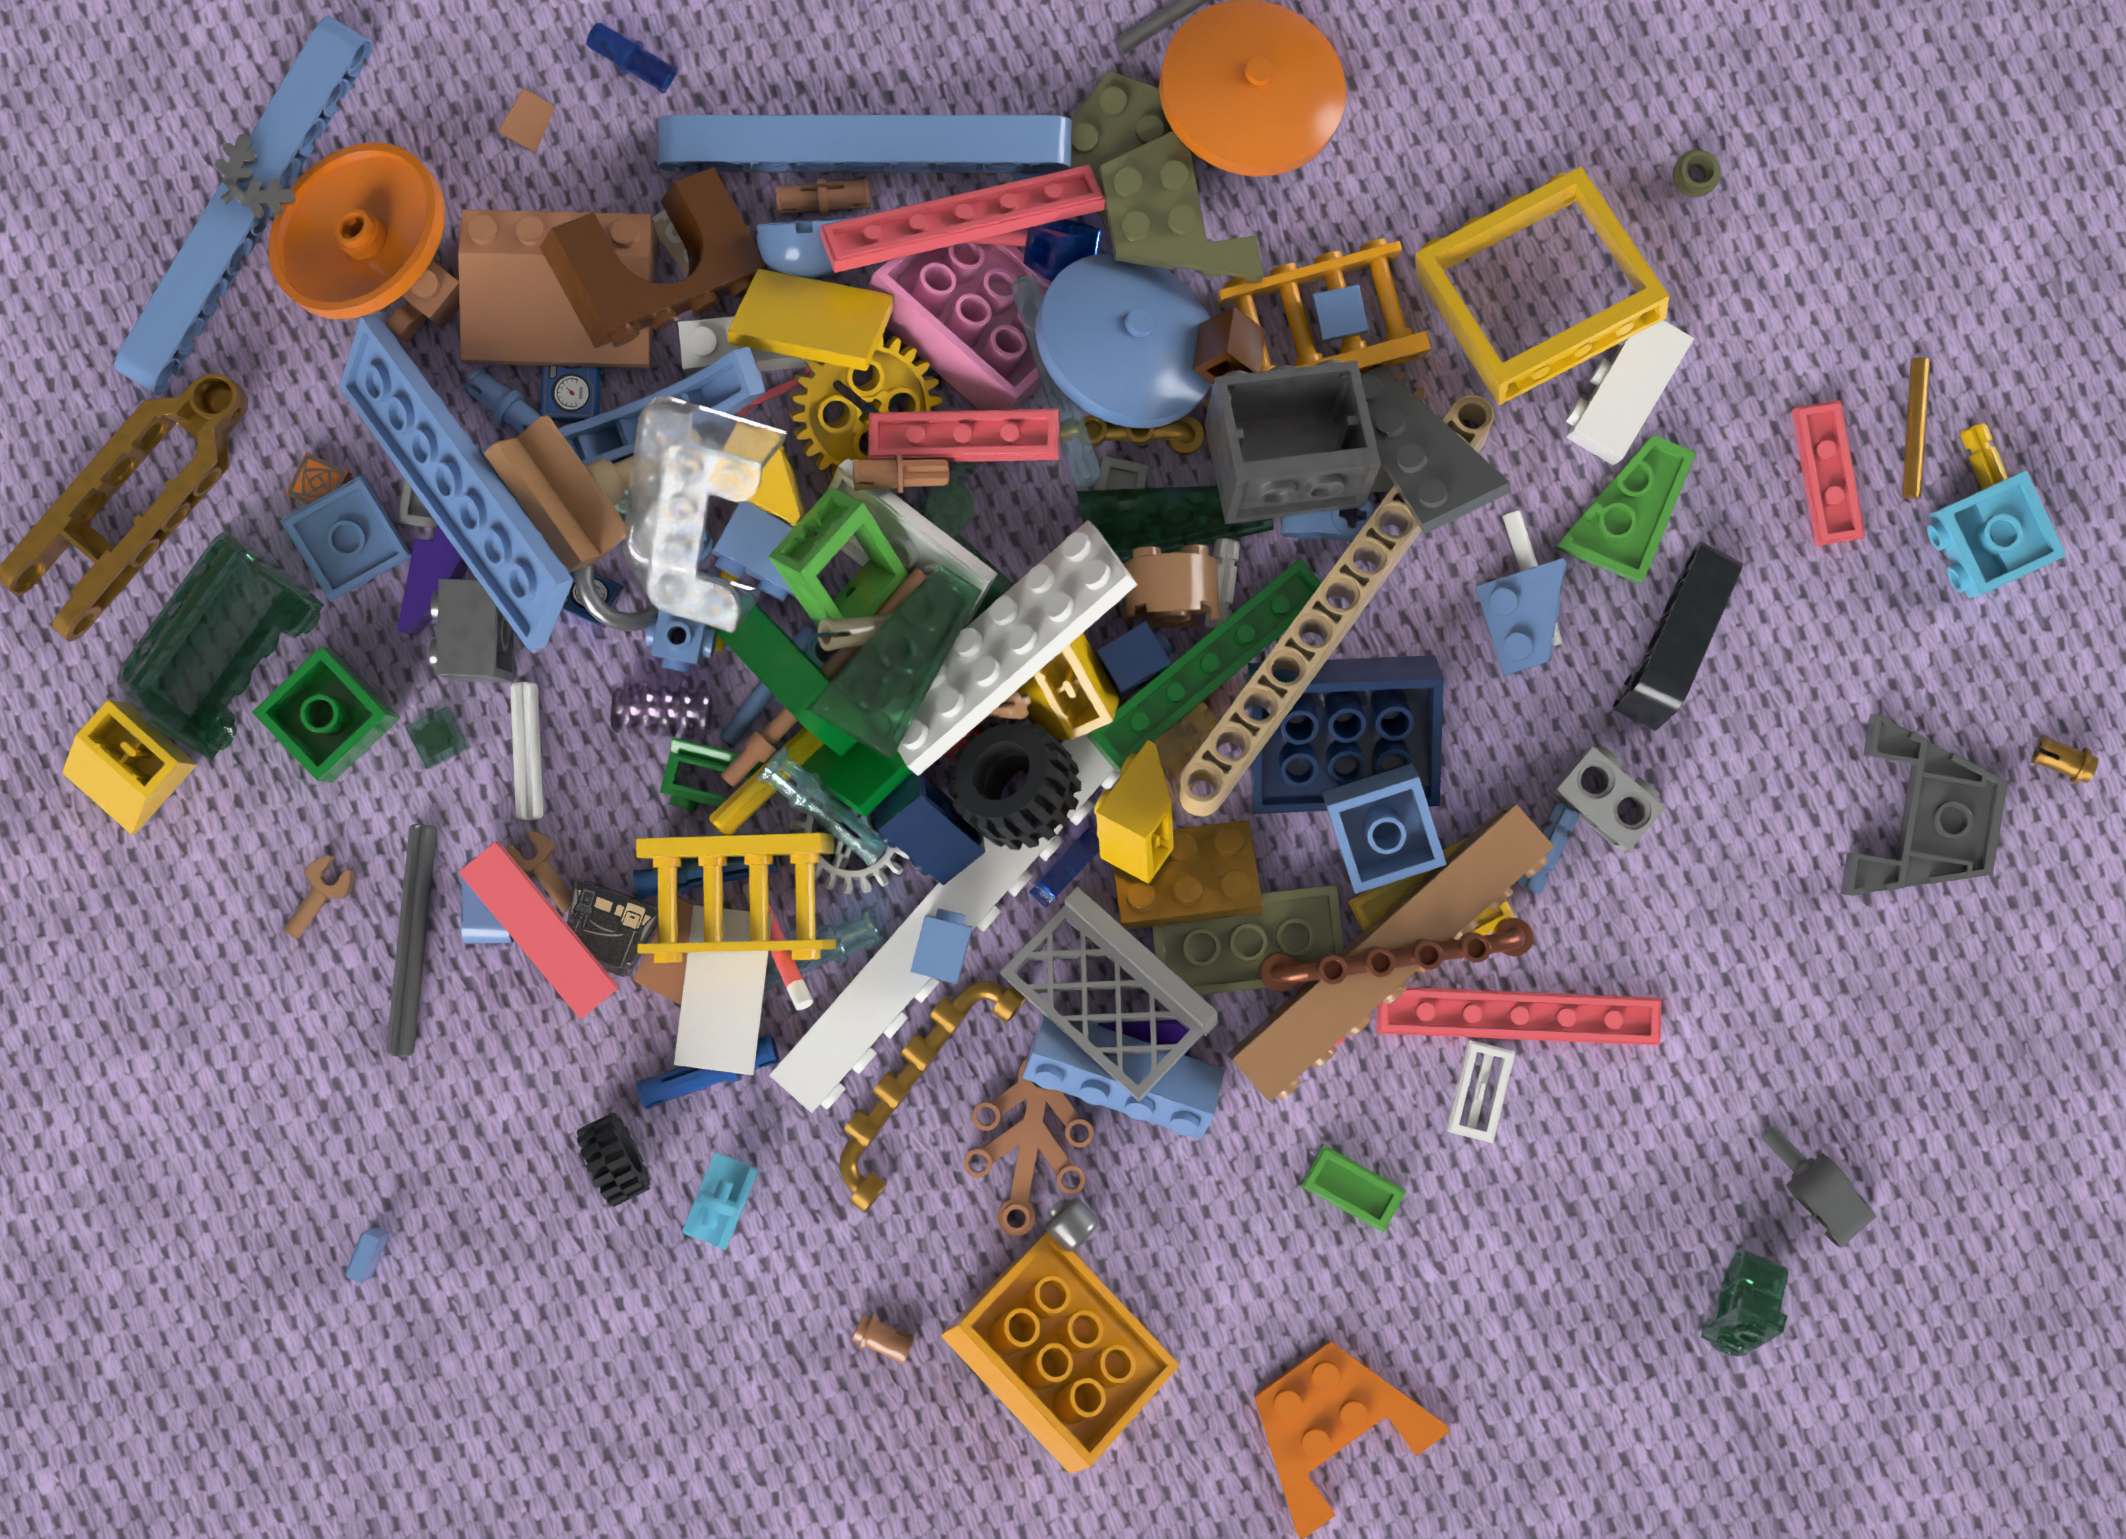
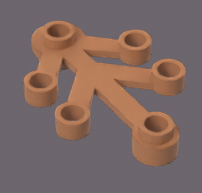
[964,1058,1093,1236]

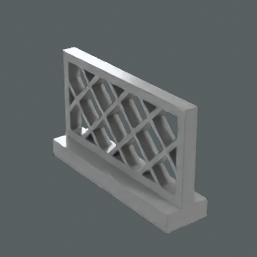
[1000,886,1218,1101]

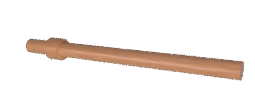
[721,567,930,788]

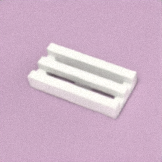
[1446,1039,1515,1143]

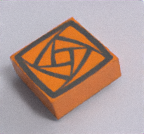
[286,452,352,504]

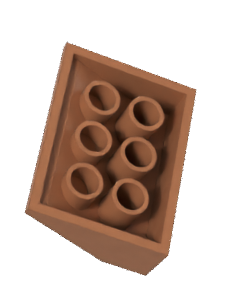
[458,209,659,368]

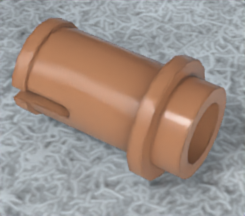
[851,1313,915,1365]

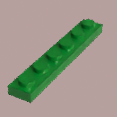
[1087,558,1322,772]

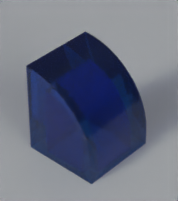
[1023,219,1102,282]

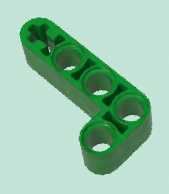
[714,596,875,757]

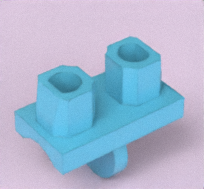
[681,1151,760,1250]

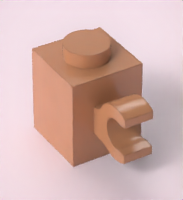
[385,260,460,343]

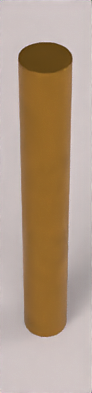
[1902,358,1930,499]

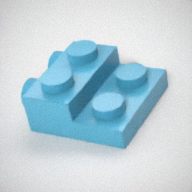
[1927,471,2067,599]

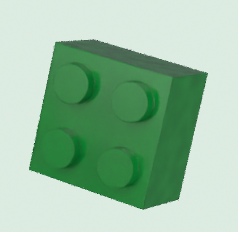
[252,646,401,783]

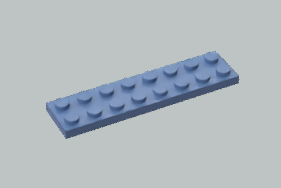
[339,314,574,651]

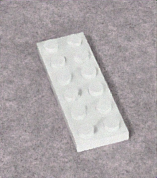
[874,520,1138,776]

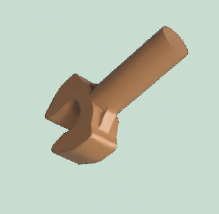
[507,830,574,913]
[283,855,354,939]

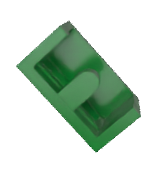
[660,737,767,816]

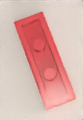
[1791,400,1865,547]

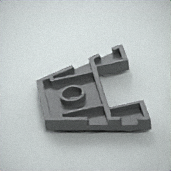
[1840,713,2008,896]

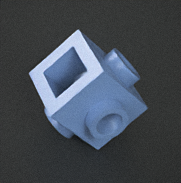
[646,603,717,673]

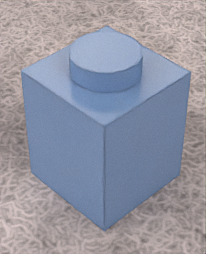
[910,908,973,984]

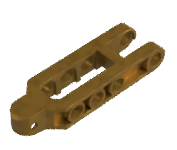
[0,373,248,642]

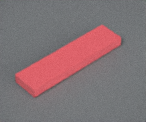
[868,408,1061,462]
[458,841,620,1019]

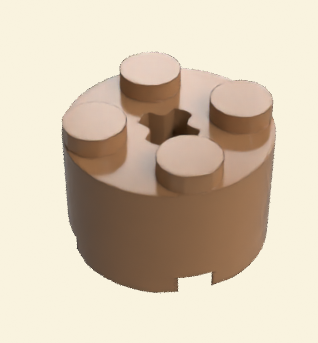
[1123,545,1220,629]

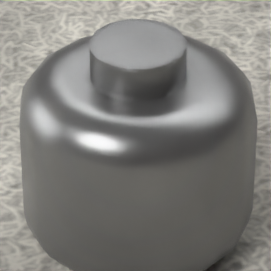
[1046,1198,1099,1252]

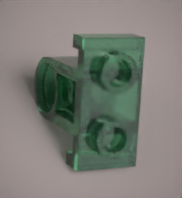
[1700,1248,1788,1356]

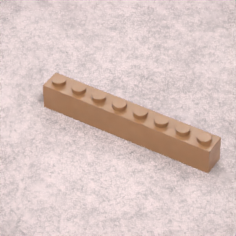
[1227,803,1554,1102]

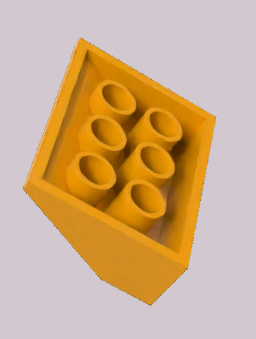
[940,1231,1180,1474]

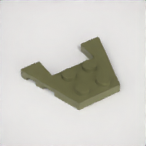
[1070,71,1173,233]
[1099,131,1264,283]

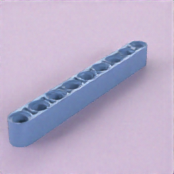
[114,16,373,395]
[657,115,1072,173]

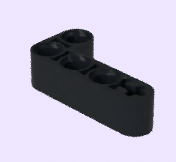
[1613,541,1743,731]

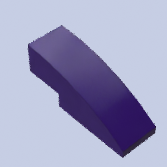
[397,524,469,636]

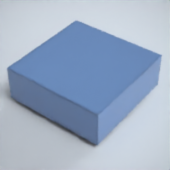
[1311,284,1369,343]
[345,1226,390,1283]

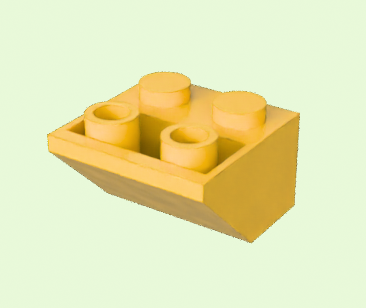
[1016,633,1120,740]
[62,700,197,835]
[1094,740,1174,884]

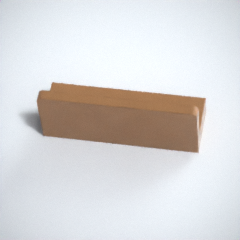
[483,415,630,573]

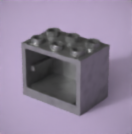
[1204,359,1381,524]

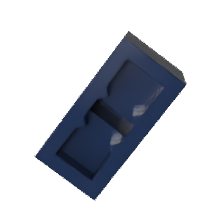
[1095,621,1173,700]

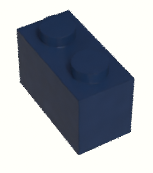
[876,772,986,886]

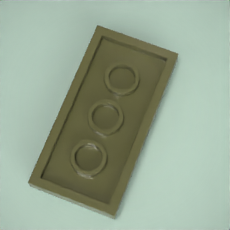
[1151,885,1344,995]

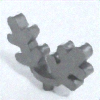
[215,134,296,218]

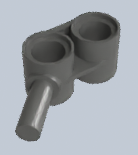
[1761,1126,1877,1248]

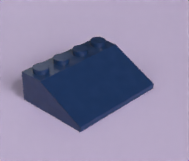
[1248,655,1444,814]

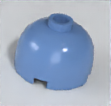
[756,217,848,281]

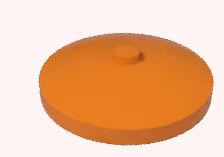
[1159,0,1346,177]
[268,142,445,319]

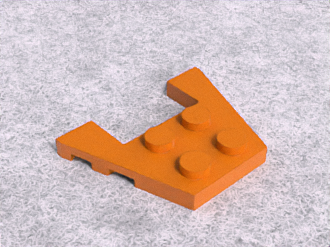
[1253,1339,1450,1539]

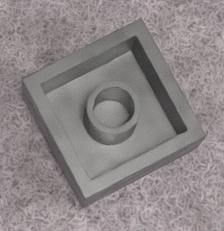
[429,579,515,683]

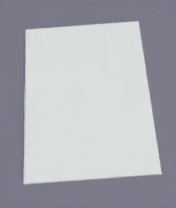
[674,905,773,1075]

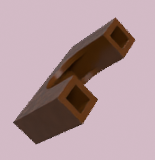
[540,167,768,348]

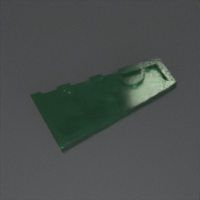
[1076,485,1274,564]
[805,565,982,758]

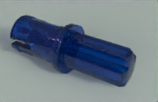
[586,23,678,94]

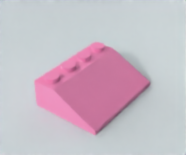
[866,243,1053,410]

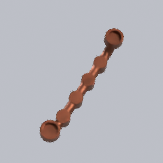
[1259,917,1534,992]

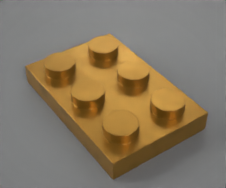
[1113,820,1263,930]

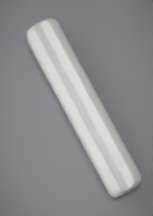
[510,682,543,820]

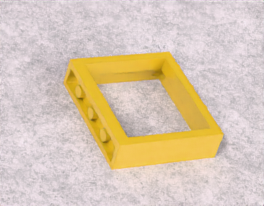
[1415,166,1669,406]

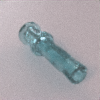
[756,746,888,867]
[764,906,885,992]

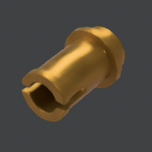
[2031,735,2099,784]

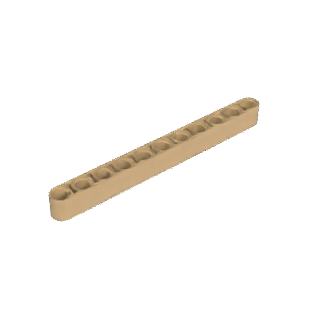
[1179,395,1494,816]

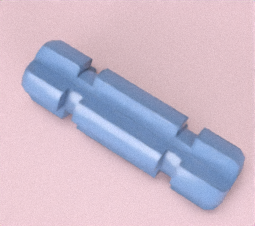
[1517,804,1579,894]

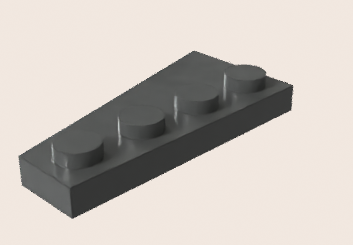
[1360,365,1511,534]

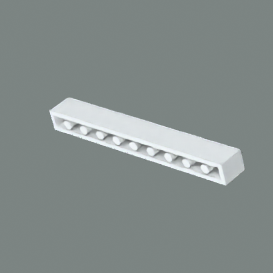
[769,732,1121,1113]

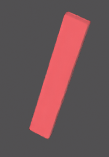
[820,164,1106,273]
[1376,987,1661,1045]

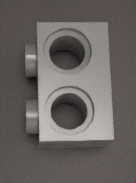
[1549,746,1665,851]

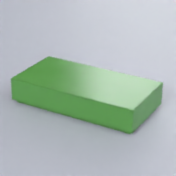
[1300,1144,1406,1233]

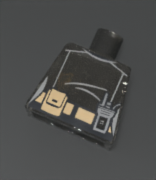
[567,878,658,977]

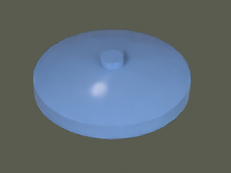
[1035,253,1212,428]

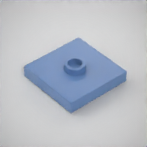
[280,474,412,602]

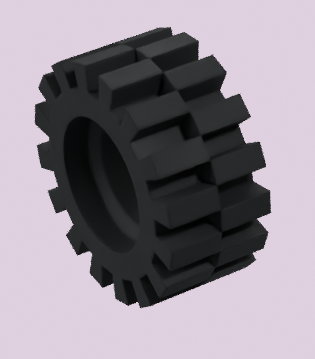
[576,1113,651,1207]

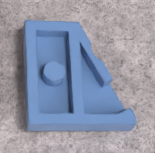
[1476,558,1567,676]

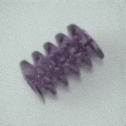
[610,674,713,740]

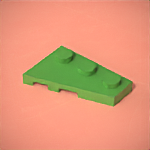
[1553,435,1696,584]

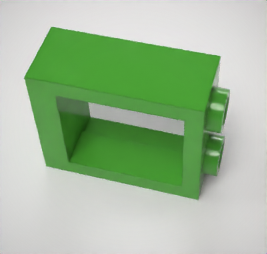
[768,487,909,636]

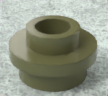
[1673,149,1721,197]

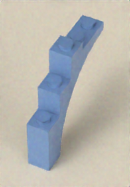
[477,347,766,499]

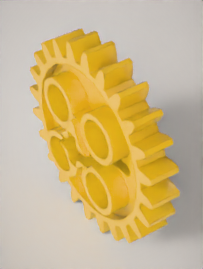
[789,335,943,476]

